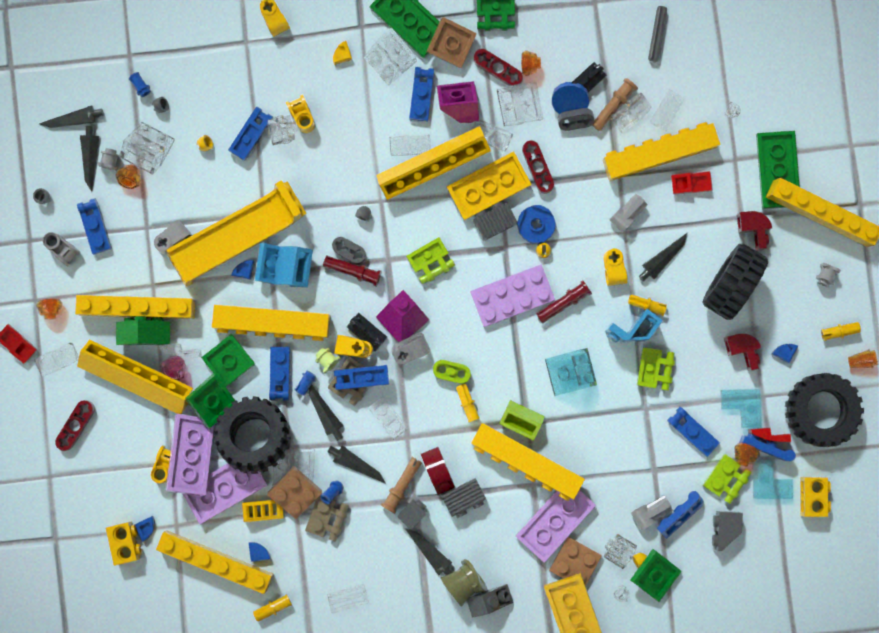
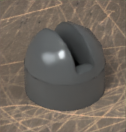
[152,97,169,113]
[33,188,50,204]
[355,206,371,221]

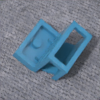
[255,243,313,288]
[605,309,663,343]

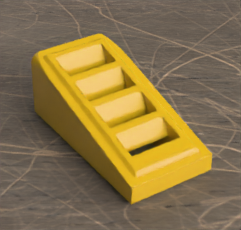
[242,500,284,522]

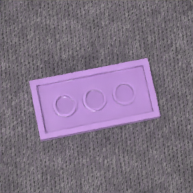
[470,264,555,327]
[166,414,214,497]
[183,464,268,524]
[515,490,596,563]

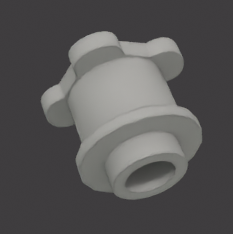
[97,148,120,171]
[816,263,841,287]

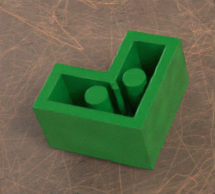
[116,317,170,346]

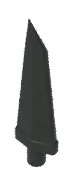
[39,105,104,128]
[80,126,99,192]
[639,232,688,282]
[308,384,343,441]
[327,445,386,484]
[405,528,453,576]

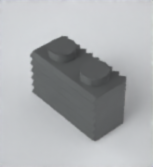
[473,202,518,242]
[441,478,486,518]

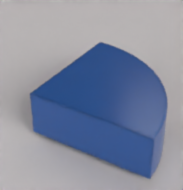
[231,260,254,280]
[771,344,798,363]
[134,516,155,542]
[249,542,271,562]

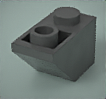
[397,499,427,530]
[712,511,743,551]
[467,584,513,618]

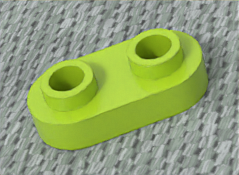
[433,360,471,384]

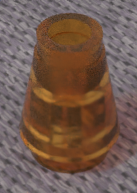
[848,349,878,368]

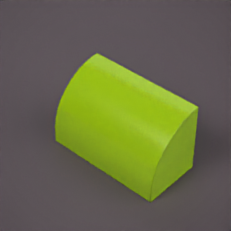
[499,400,545,441]

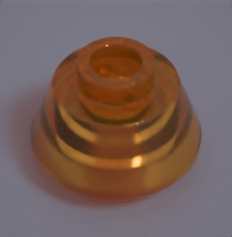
[521,50,541,76]
[116,164,141,189]
[36,299,63,320]
[734,443,760,467]

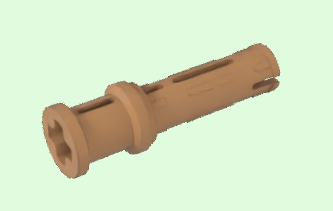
[592,78,638,131]
[380,457,422,514]

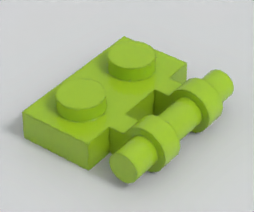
[406,237,455,284]
[636,347,675,391]
[702,454,752,504]

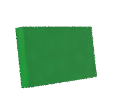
[369,0,440,59]
[756,131,800,209]

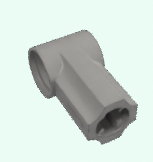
[609,194,648,233]
[631,496,673,530]

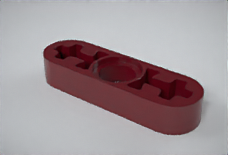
[474,49,523,88]
[522,140,554,194]
[55,400,95,451]

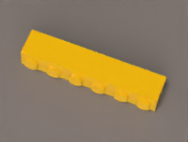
[602,122,721,182]
[376,126,491,200]
[766,178,879,247]
[75,295,195,319]
[212,305,330,341]
[77,339,193,414]
[471,423,585,502]
[156,530,274,594]

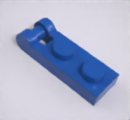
[409,67,434,122]
[228,107,273,161]
[77,198,112,255]
[269,347,290,401]
[334,365,389,390]
[667,406,720,457]
[739,433,796,461]
[657,491,704,539]

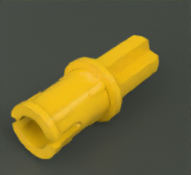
[628,295,667,316]
[821,322,861,341]
[456,384,480,423]
[253,594,292,621]

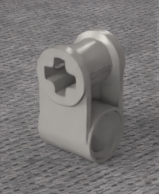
[154,220,192,254]
[43,232,80,267]
[392,333,430,364]

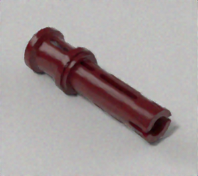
[323,255,382,287]
[536,280,592,324]

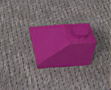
[437,81,479,123]
[376,290,429,342]

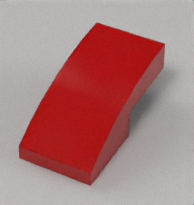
[671,171,713,194]
[0,323,37,364]
[748,428,791,442]

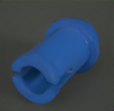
[128,72,151,97]
[294,370,316,396]
[320,480,344,504]

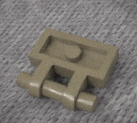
[328,356,367,406]
[305,496,349,542]

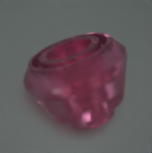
[161,356,186,381]

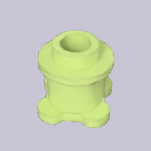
[315,348,341,373]

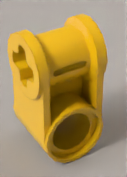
[260,0,290,37]
[286,94,315,133]
[603,248,627,286]
[334,335,373,358]
[150,445,171,484]

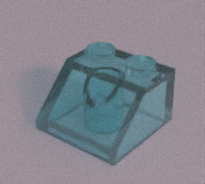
[545,348,597,396]

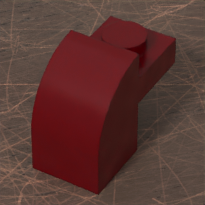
[737,211,772,251]
[724,333,761,371]
[421,447,455,495]

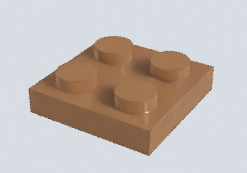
[426,17,477,68]
[267,466,322,519]
[549,537,602,586]

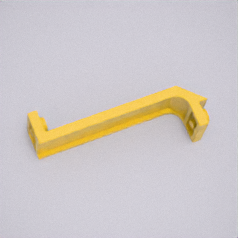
[166,180,307,287]

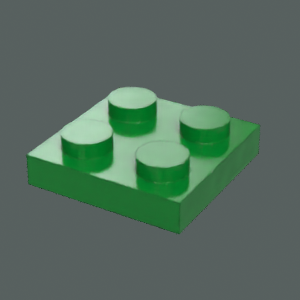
[201,334,256,387]
[185,374,235,428]
[630,549,682,602]

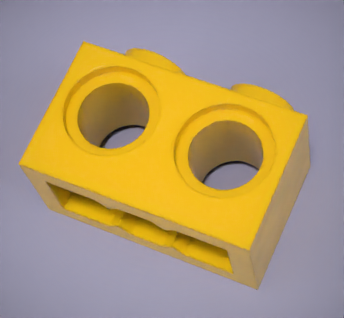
[800,477,831,517]
[105,521,142,566]

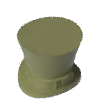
[441,559,487,607]

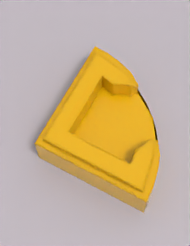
[333,41,352,65]

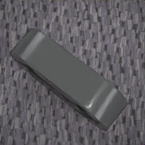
[558,108,594,131]
[332,237,366,264]

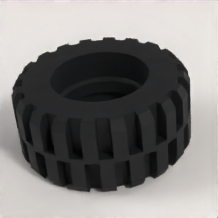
[702,244,768,320]
[785,373,864,447]
[214,396,291,474]

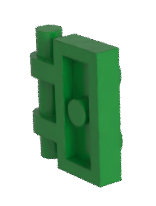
[477,0,515,31]

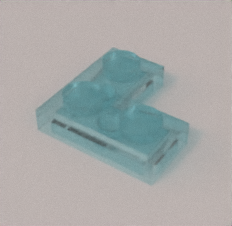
[720,389,762,428]
[752,460,793,499]

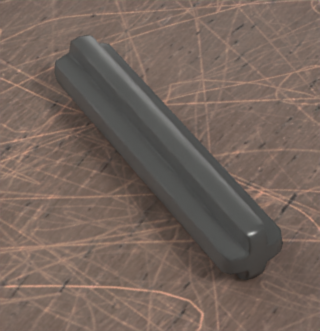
[648,6,667,62]

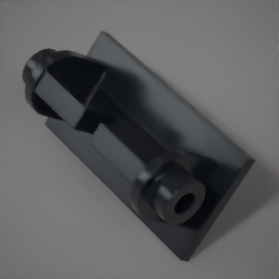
[572,62,607,93]
[347,312,387,352]

